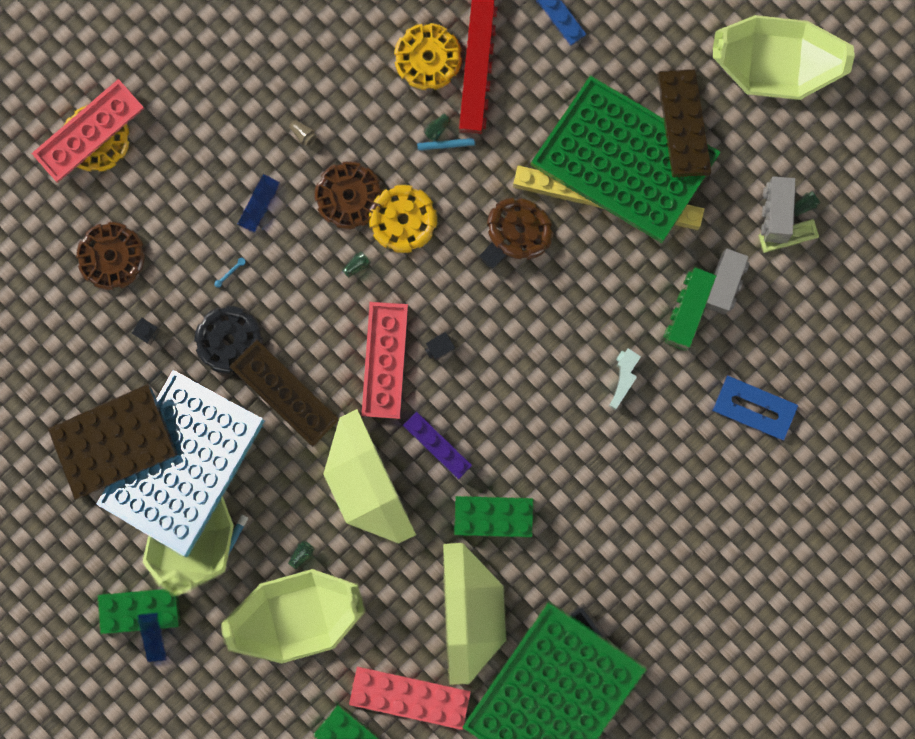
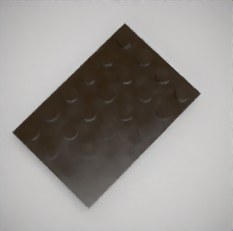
[48,384,178,500]

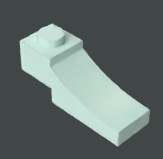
[609,349,641,410]

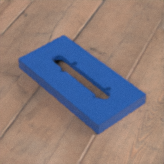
[712,375,798,441]

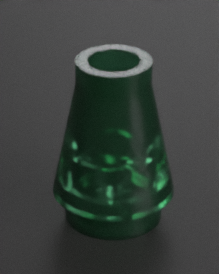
[423,113,451,141]
[794,191,820,217]
[342,251,371,278]
[288,540,315,570]

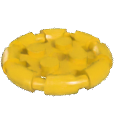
[394,23,462,90]
[64,106,130,172]
[369,185,437,253]

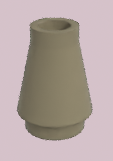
[289,119,317,147]

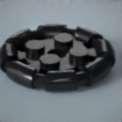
[194,306,263,374]

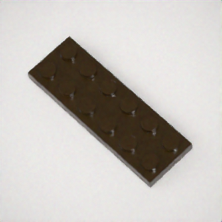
[657,69,711,178]
[230,339,339,447]

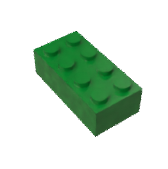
[663,268,716,351]
[455,496,533,537]
[97,589,181,634]
[313,704,381,739]

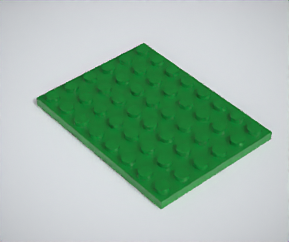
[530,76,721,243]
[462,601,647,739]

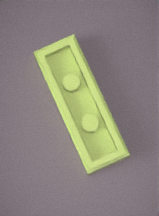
[758,219,819,253]

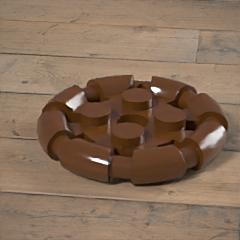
[314,161,383,229]
[487,198,553,260]
[76,222,145,290]

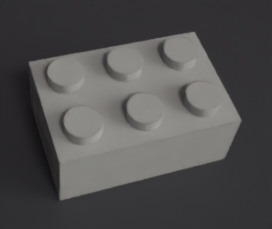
[761,176,795,243]
[705,249,750,315]

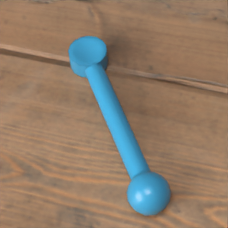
[214,258,246,288]

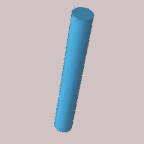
[417,138,475,151]

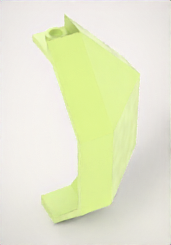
[713,15,855,100]
[324,410,416,543]
[143,496,234,595]
[443,543,506,685]
[221,569,365,663]

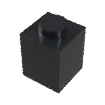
[479,242,507,271]
[131,317,161,346]
[424,332,455,361]

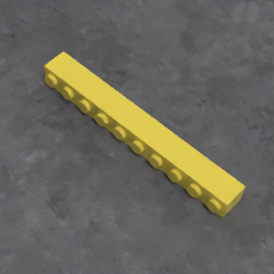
[513,165,705,230]

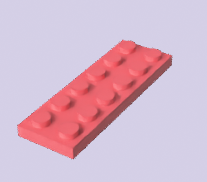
[31,79,144,183]
[361,302,408,419]
[349,666,471,730]

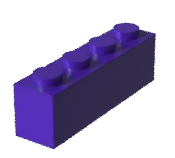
[403,412,472,480]

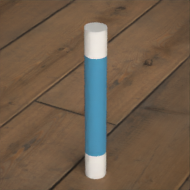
[228,515,248,556]

